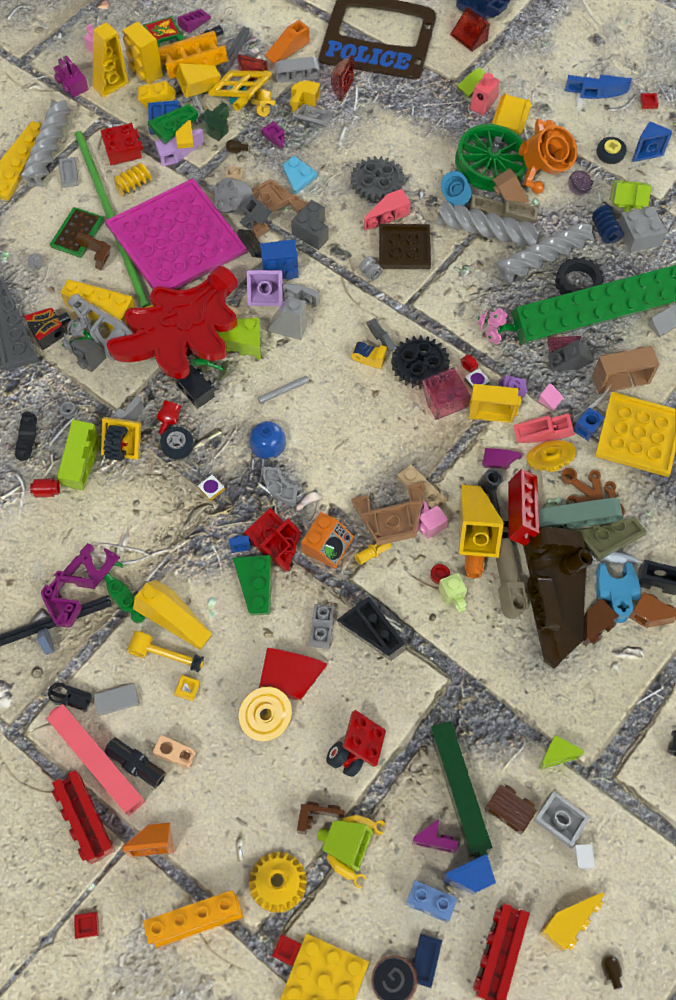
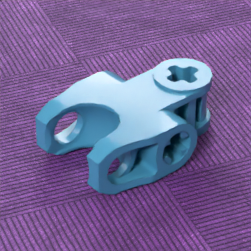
[595,562,640,623]

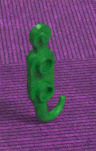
[104,561,145,624]

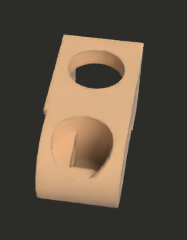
[153,735,196,769]

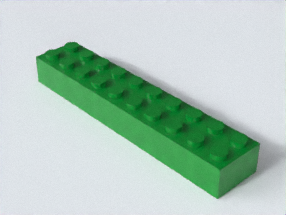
[511,265,676,346]

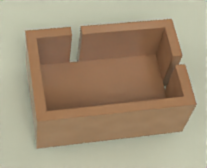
[592,346,659,394]

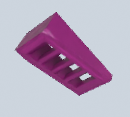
[177,9,211,34]

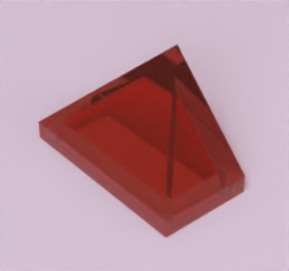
[237,54,268,82]

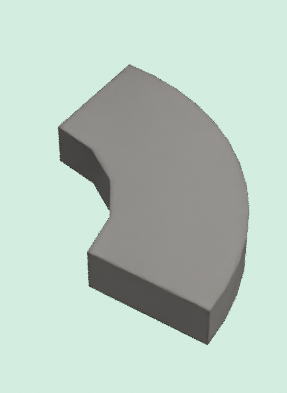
[262,466,298,506]

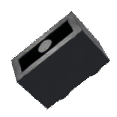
[174,364,215,409]

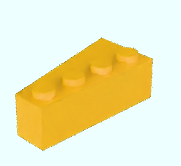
[93,22,129,98]

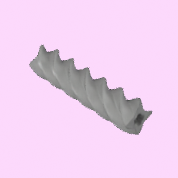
[21,100,73,188]
[436,200,542,246]
[496,222,595,284]

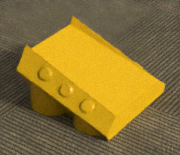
[492,93,532,135]

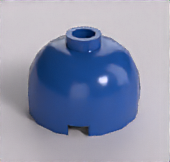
[249,421,286,459]

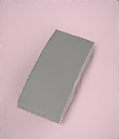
[283,284,320,307]
[110,397,144,421]
[309,604,334,649]

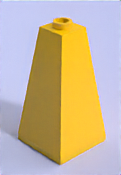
[459,485,504,558]

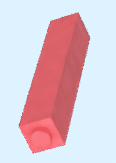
[46,704,146,816]

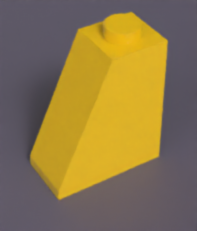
[176,63,220,98]

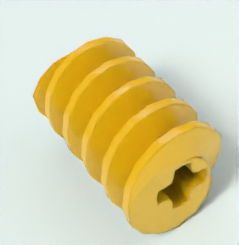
[114,163,152,196]

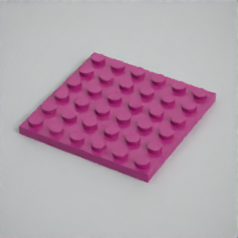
[105,178,247,289]

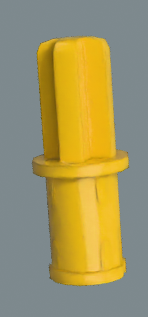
[354,543,392,565]

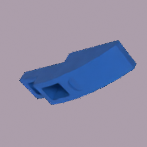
[565,74,632,99]

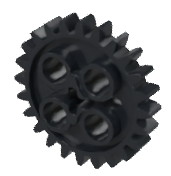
[391,335,450,389]

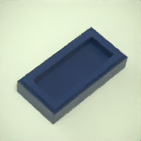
[413,934,442,988]

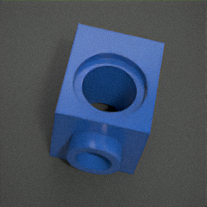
[574,407,605,441]

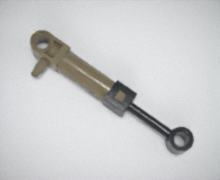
[478,468,530,619]

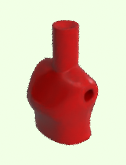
[157,400,182,435]

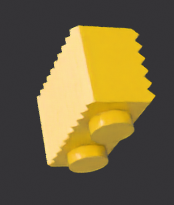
[138,80,176,109]

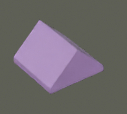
[247,270,283,306]

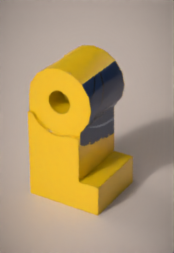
[351,341,387,369]

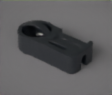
[48,682,92,713]

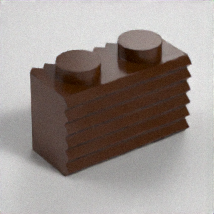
[485,784,538,835]

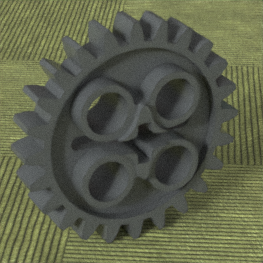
[351,156,404,202]

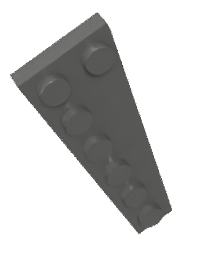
[0,278,40,371]

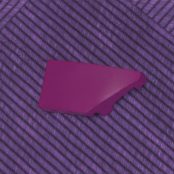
[261,121,285,149]
[482,448,522,470]

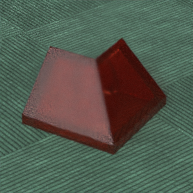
[450,7,490,52]
[331,55,355,102]

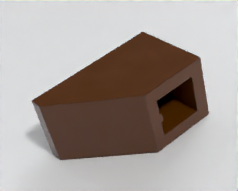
[583,598,619,647]

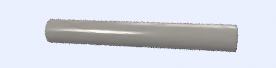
[258,375,309,404]

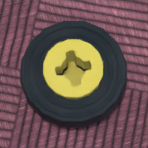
[596,137,627,164]

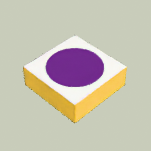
[198,475,225,501]

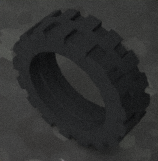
[555,257,604,295]

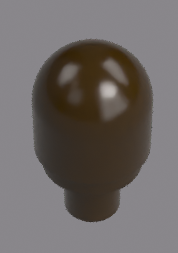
[226,140,248,154]
[601,955,623,990]

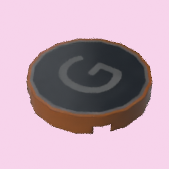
[371,955,417,1000]

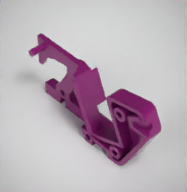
[41,543,120,628]

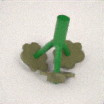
[191,357,231,380]

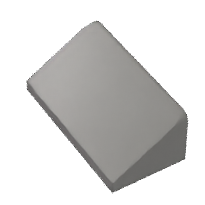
[648,304,676,337]

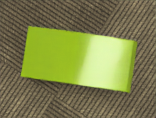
[457,67,486,98]

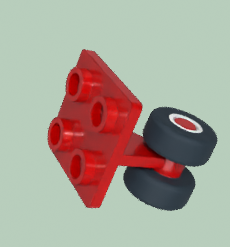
[326,710,386,777]

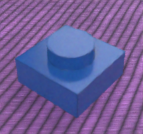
[229,535,251,553]

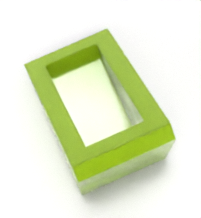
[539,735,584,770]

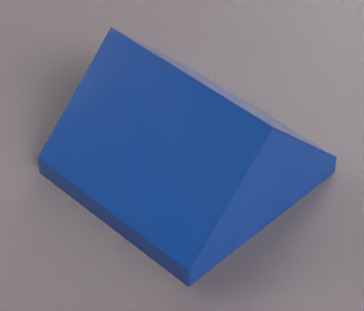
[632,121,672,162]

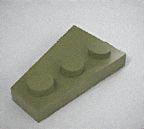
[575,517,647,561]

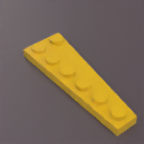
[0,121,42,201]

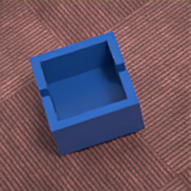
[260,239,299,280]

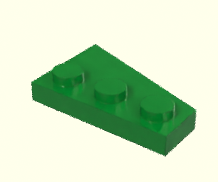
[148,103,198,144]

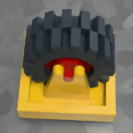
[101,417,141,461]

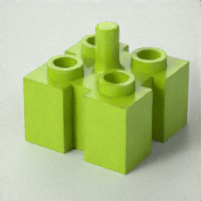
[609,180,652,213]

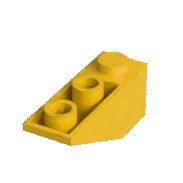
[540,892,605,952]

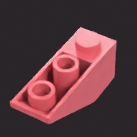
[364,189,411,231]

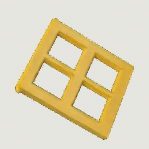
[208,70,272,97]

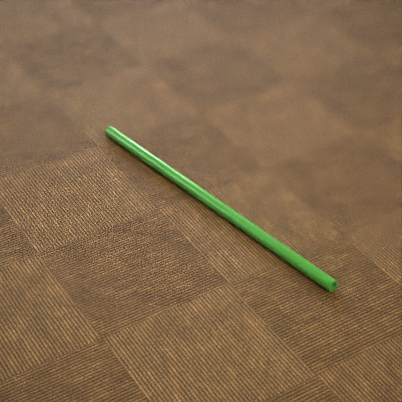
[75,131,150,308]

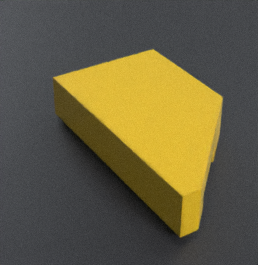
[176,120,194,149]

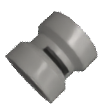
[359,256,383,281]

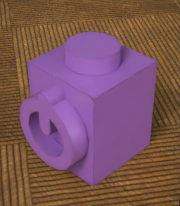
[498,375,527,399]

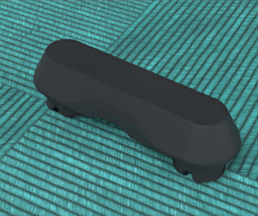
[15,411,37,461]

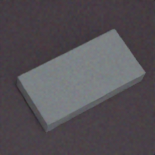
[59,157,79,188]
[94,684,140,716]

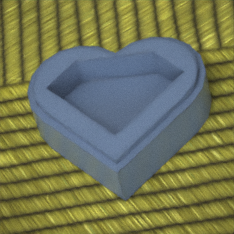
[37,628,54,655]

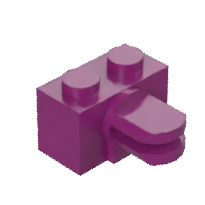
[53,55,89,98]

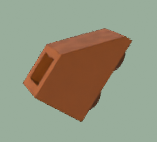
[629,592,676,628]

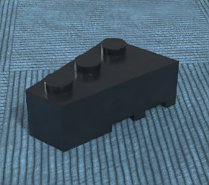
[336,596,407,661]

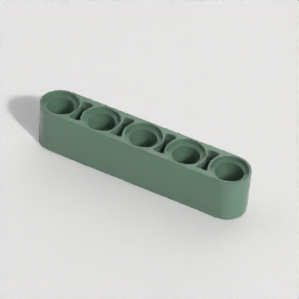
[538,498,623,529]

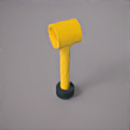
[126,631,204,673]

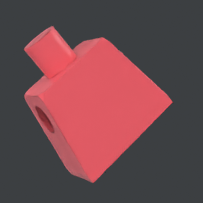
[470,73,500,116]

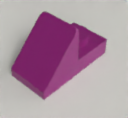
[412,819,458,854]

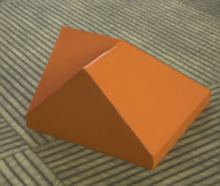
[122,823,174,857]

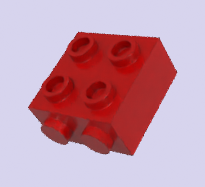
[100,123,143,166]

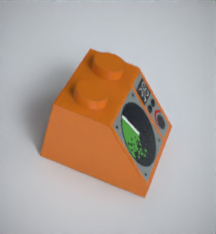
[301,511,354,569]

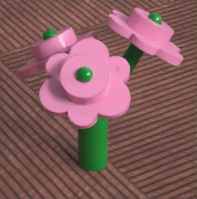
[478,308,516,345]

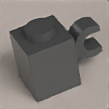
[240,194,272,230]

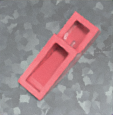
[513,413,575,443]

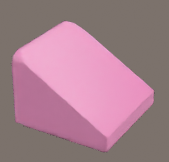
[538,383,564,411]

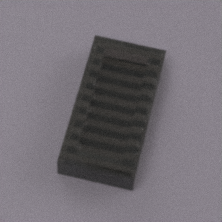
[236,229,261,258]

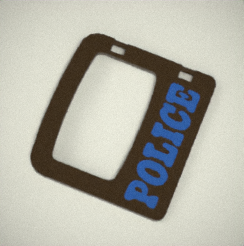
[319,0,436,80]

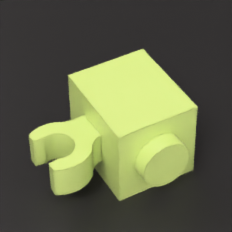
[438,573,467,613]

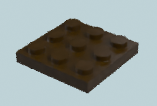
[379,224,431,269]

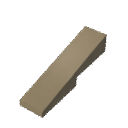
[468,194,538,223]

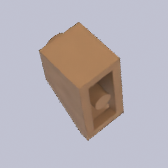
[493,168,528,203]

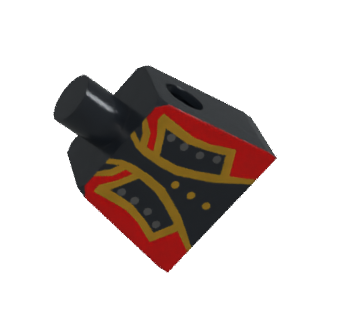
[24,308,71,350]

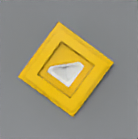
[174,675,201,702]

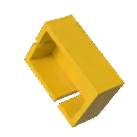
[122,21,163,84]

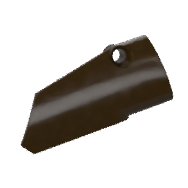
[523,527,593,669]

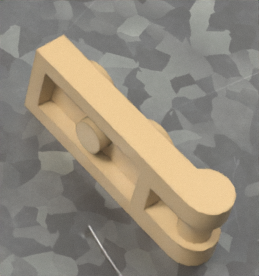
[397,465,447,509]

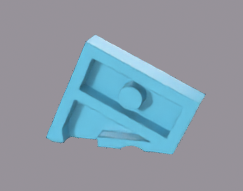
[282,156,318,194]

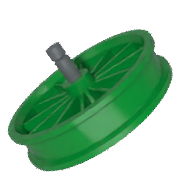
[455,124,527,192]

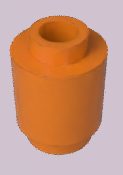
[464,555,485,579]

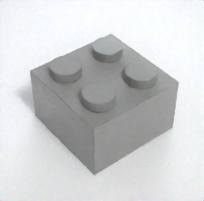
[618,206,667,252]

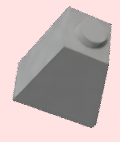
[268,297,307,340]

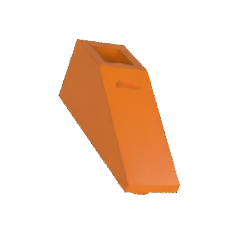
[265,20,310,64]

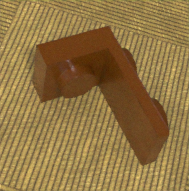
[76,232,111,271]
[297,801,344,835]

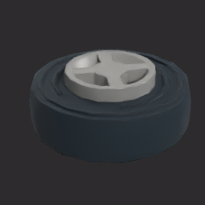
[160,427,194,460]

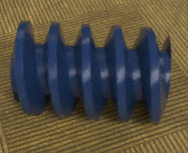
[592,205,624,244]

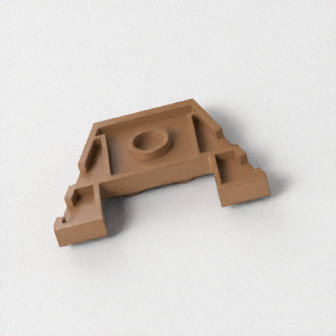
[252,179,309,238]
[351,482,426,546]

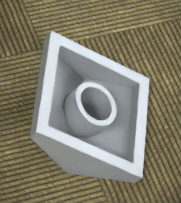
[293,104,333,127]
[534,791,590,849]

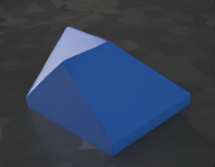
[442,854,496,895]

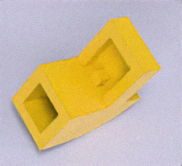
[290,81,320,113]

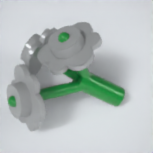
[62,317,104,354]

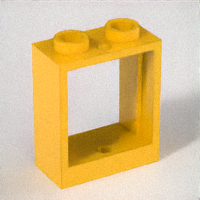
[468,384,521,423]

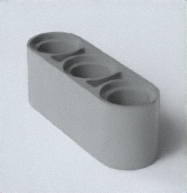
[274,57,321,83]

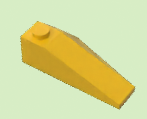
[133,580,212,650]

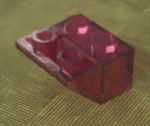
[421,367,471,420]

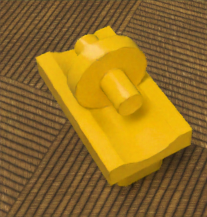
[251,89,275,117]

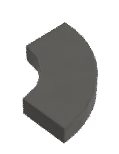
[366,318,397,352]

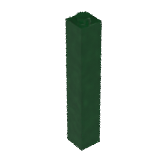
[429,721,493,859]

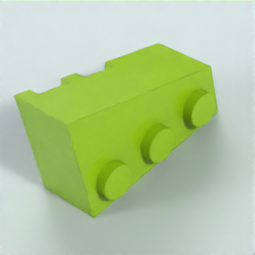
[216,318,261,360]
[57,419,101,491]

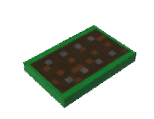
[50,207,104,258]

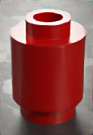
[30,478,60,498]

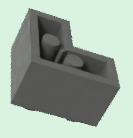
[291,199,329,250]

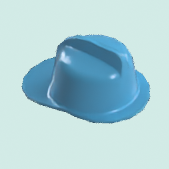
[441,171,472,206]

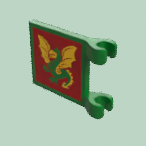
[143,16,184,47]

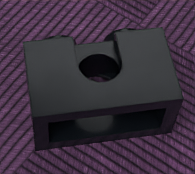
[637,559,676,595]

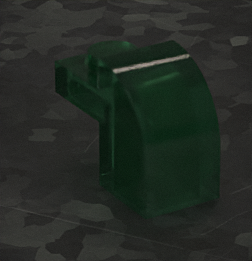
[204,102,229,141]

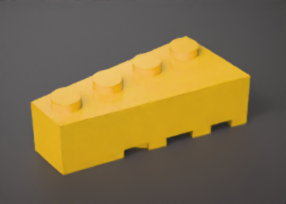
[60,279,136,330]

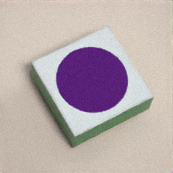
[464,368,490,389]

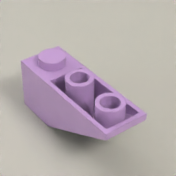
[155,129,204,167]

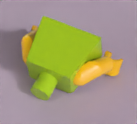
[317,814,385,888]

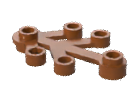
[561,468,625,516]

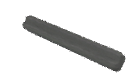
[219,26,250,73]

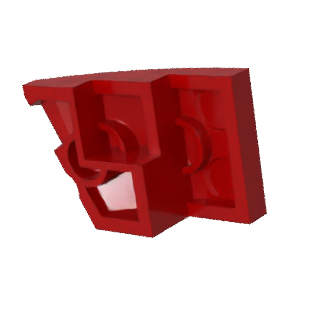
[242,508,301,572]
[259,647,327,701]

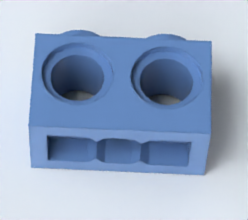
[405,880,457,923]

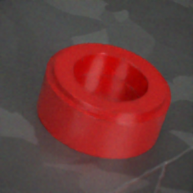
[461,354,478,373]
[430,564,450,585]

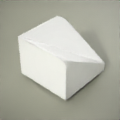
[572,844,595,871]

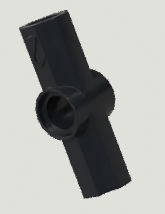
[104,737,166,789]

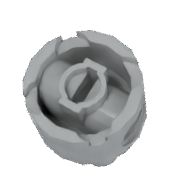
[214,178,253,215]

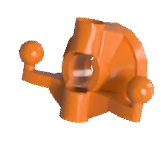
[519,118,577,194]

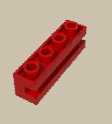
[508,469,539,546]
[52,770,115,865]
[473,903,530,1000]

